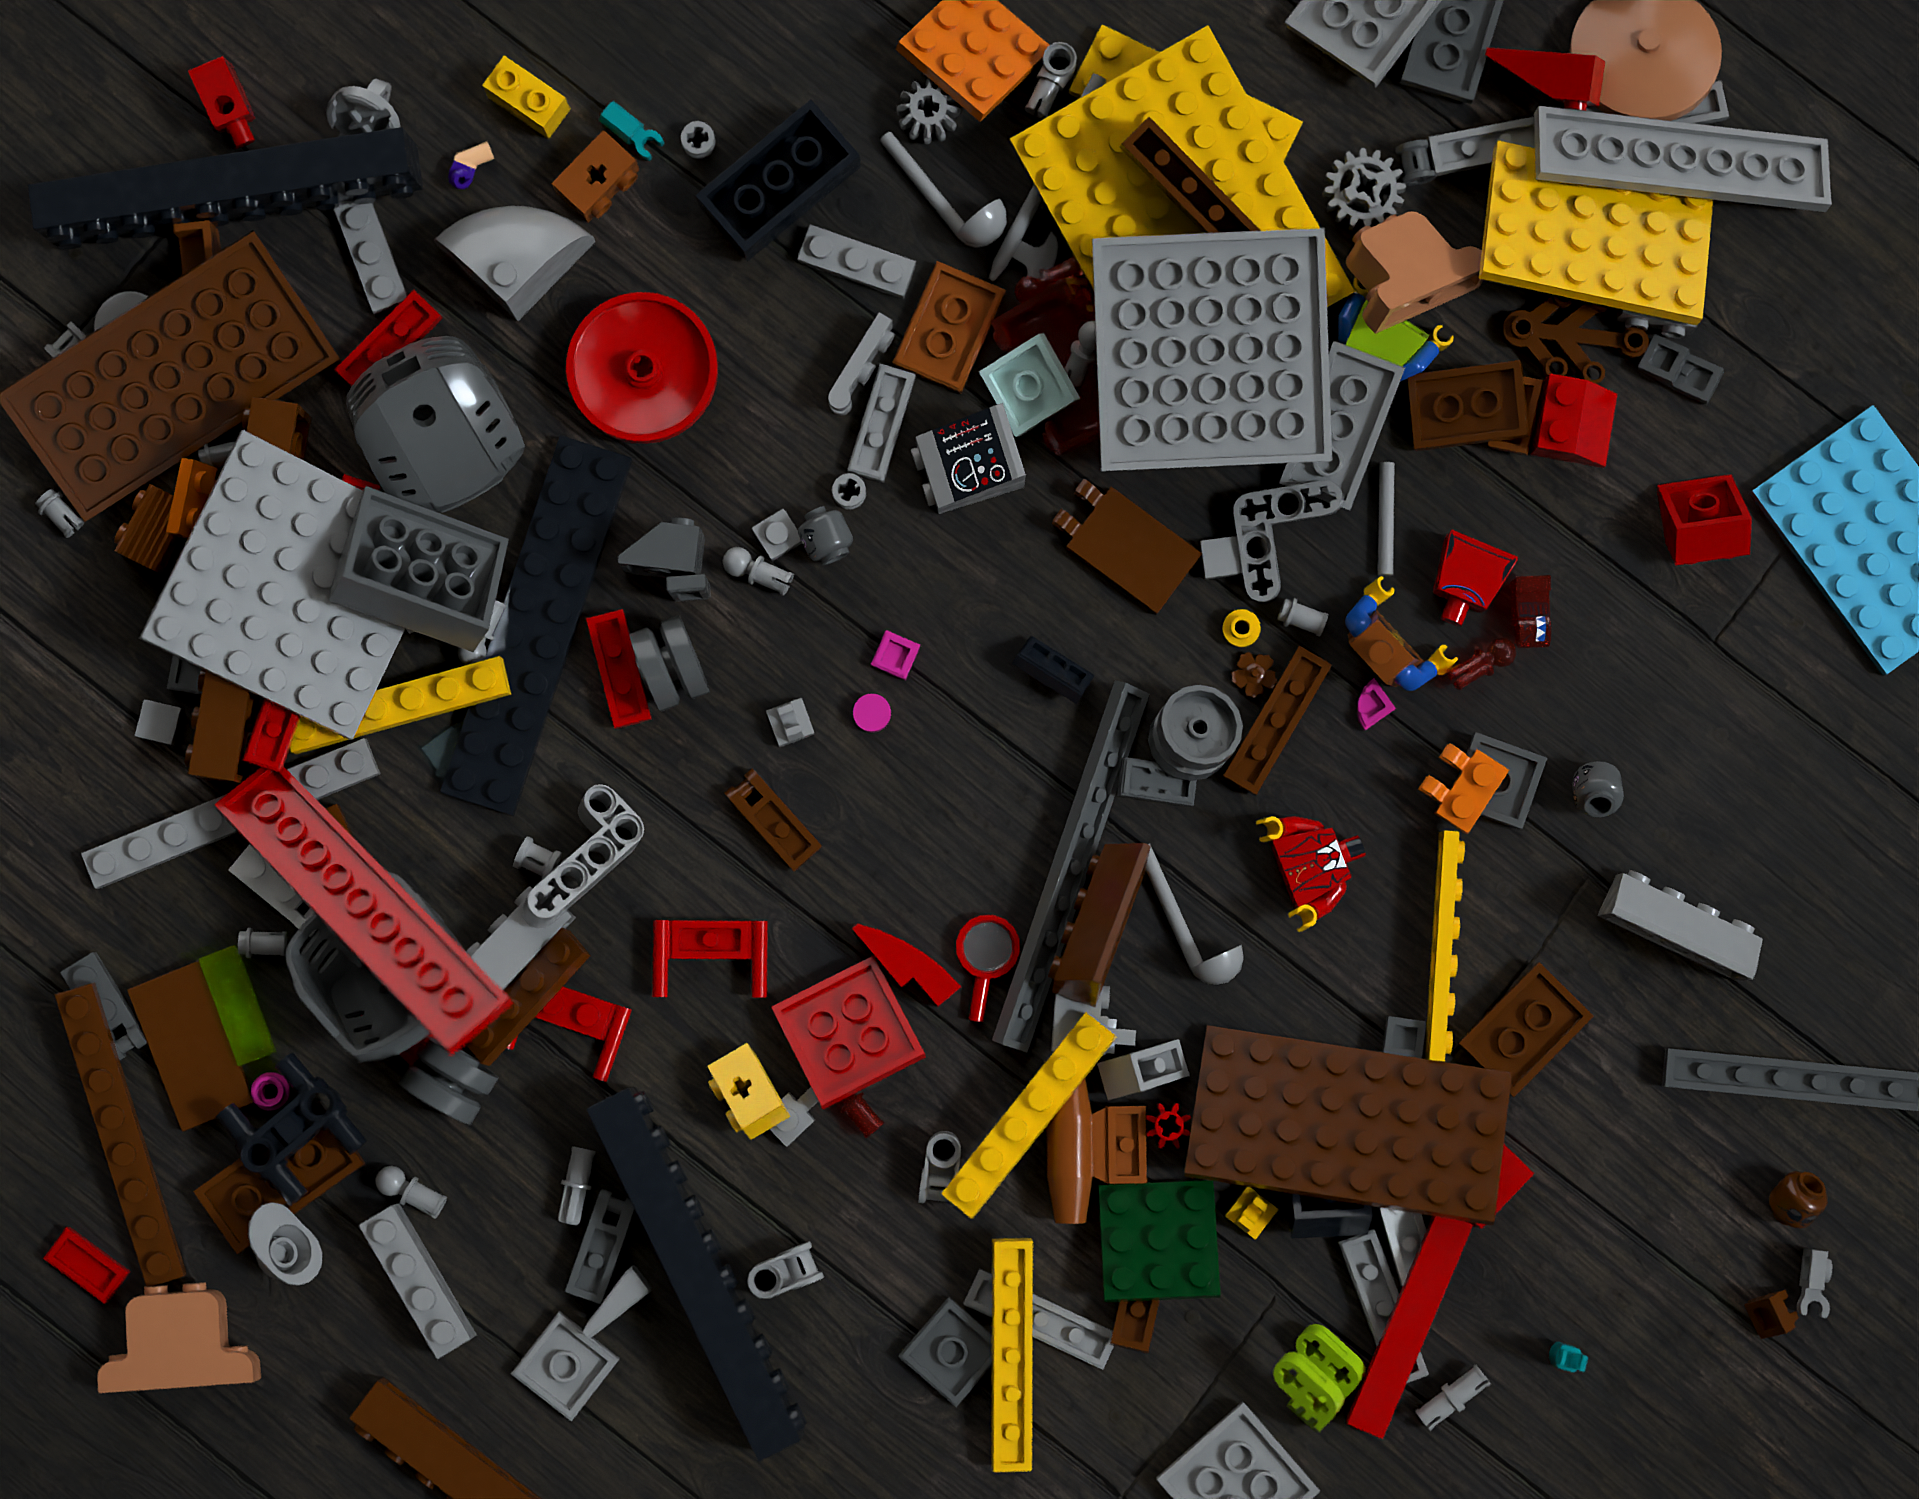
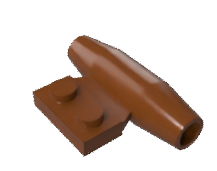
[1046,1078,1147,1224]

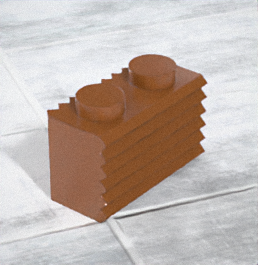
[114,484,182,575]

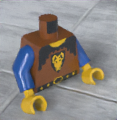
[1345,576,1458,691]

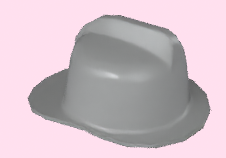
[248,1202,322,1285]

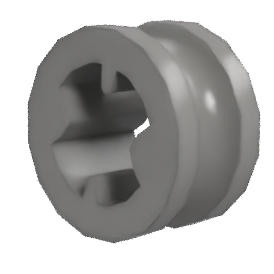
[681,121,715,158]
[832,473,866,509]

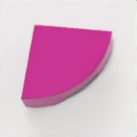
[1357,678,1396,731]

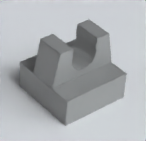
[766,698,815,747]

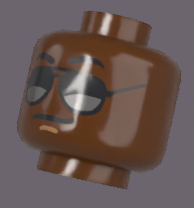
[1769,1171,1828,1229]

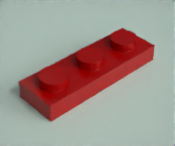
[334,290,443,386]
[586,609,652,729]

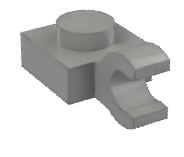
[770,1087,818,1147]
[1797,1248,1832,1318]

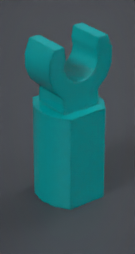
[599,101,664,161]
[1549,1341,1589,1372]

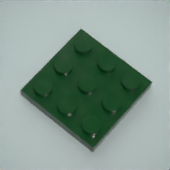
[1098,1180,1221,1302]

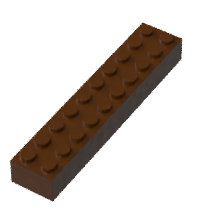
[185,397,312,785]

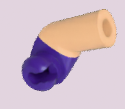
[448,142,494,190]

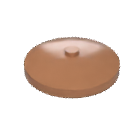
[1569,0,1722,121]

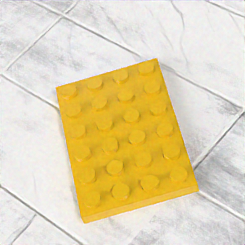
[1479,140,1713,326]

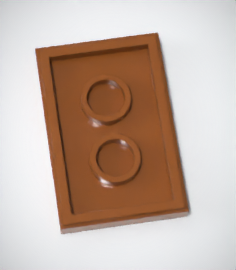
[892,261,1006,394]

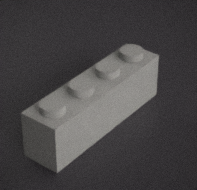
[466,886,576,991]
[359,1203,477,1359]

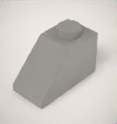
[1097,1039,1190,1100]

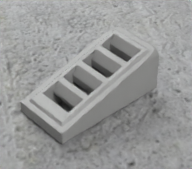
[583,1265,652,1338]

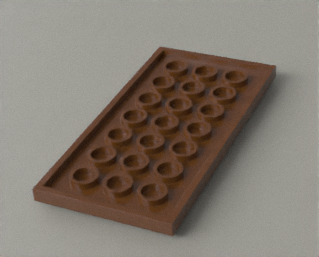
[0,230,340,522]
[1184,1025,1512,1225]

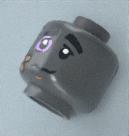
[798,506,853,565]
[1572,761,1624,817]

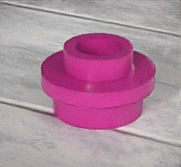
[251,1072,290,1111]

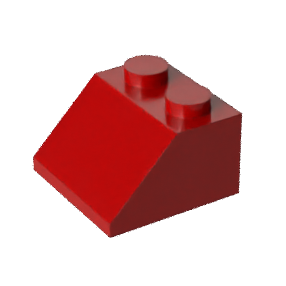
[1530,373,1617,468]
[1657,474,1752,565]

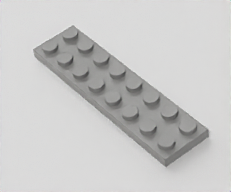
[1534,106,1831,212]

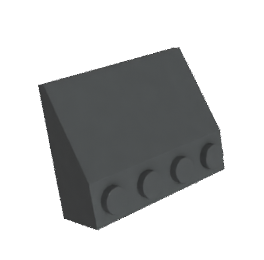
[329,486,509,652]

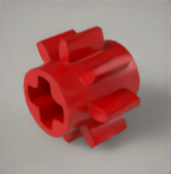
[1146,1103,1191,1148]

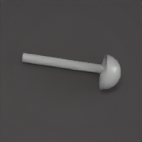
[879,131,1007,248]
[1146,844,1244,985]

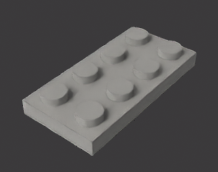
[1279,341,1406,510]

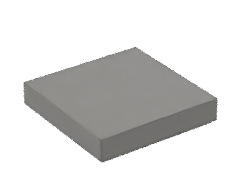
[511,1311,620,1421]

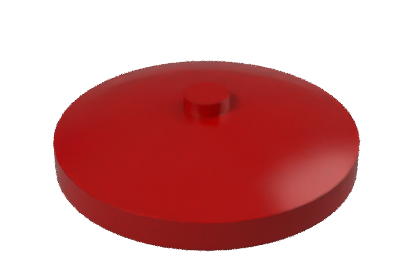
[566,292,718,444]

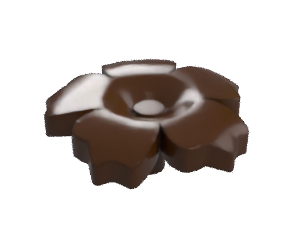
[1231,652,1278,698]

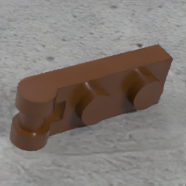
[724,768,823,872]

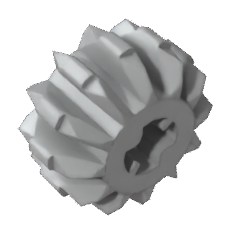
[897,79,960,144]

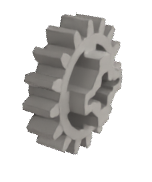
[1323,148,1406,230]

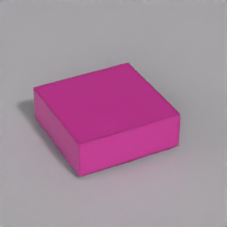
[871,630,921,681]

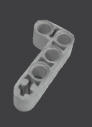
[522,784,644,929]

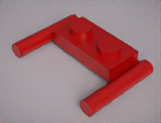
[652,920,768,998]
[507,986,632,1082]

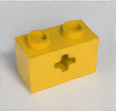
[482,55,570,139]
[707,1043,791,1140]

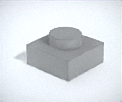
[752,508,802,561]

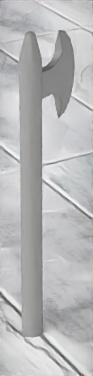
[989,73,1106,289]

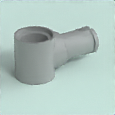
[1025,42,1077,119]

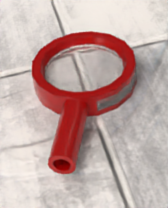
[956,915,1020,1022]

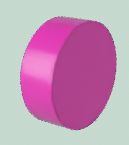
[853,694,891,733]

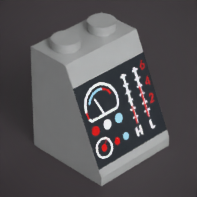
[911,403,1026,514]

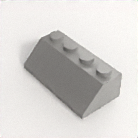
[1597,870,1763,981]

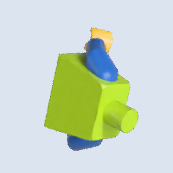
[1338,277,1454,382]

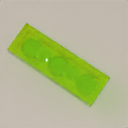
[199,945,277,1066]

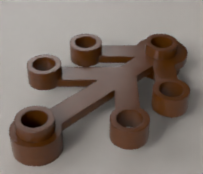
[1502,294,1649,385]

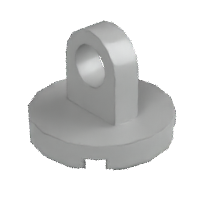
[326,78,400,137]

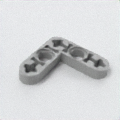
[1233,480,1344,602]

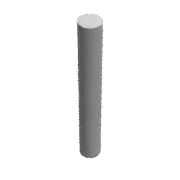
[1378,462,1395,576]

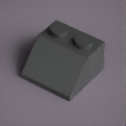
[618,517,705,578]

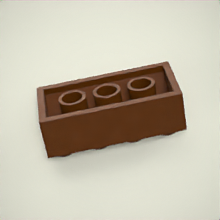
[1048,843,1151,1007]

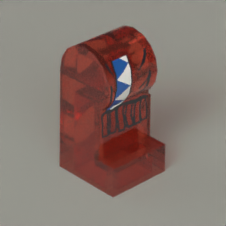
[1510,575,1551,648]

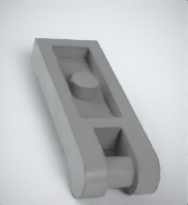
[828,312,895,416]

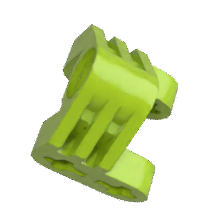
[1273,1324,1366,1433]

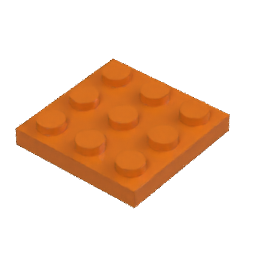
[895,0,1049,122]

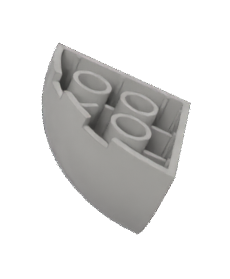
[434,206,596,321]

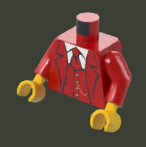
[1256,816,1366,932]

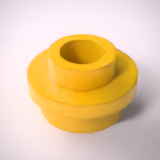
[1222,609,1261,647]

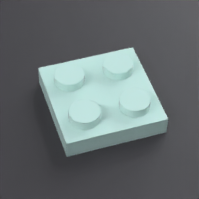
[979,333,1081,437]

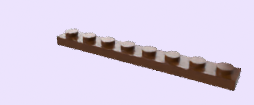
[55,982,187,1287]

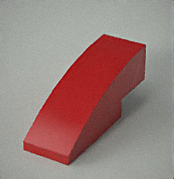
[852,924,961,1007]

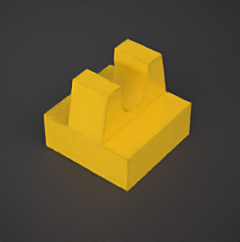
[1224,1186,1279,1240]

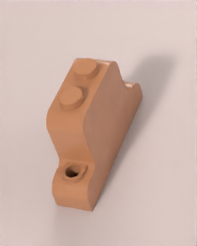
[1346,212,1484,334]
[98,1282,261,1393]

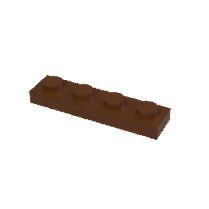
[1223,646,1332,796]
[466,927,591,1066]

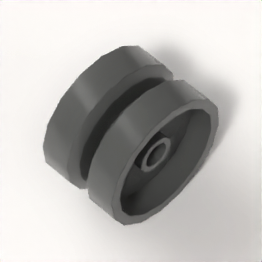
[629,615,710,712]
[1148,685,1243,781]
[398,1035,499,1125]

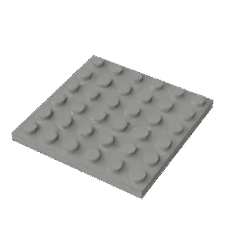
[1092,228,1332,471]
[139,430,405,740]

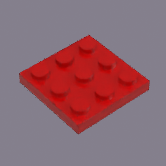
[771,955,926,1109]

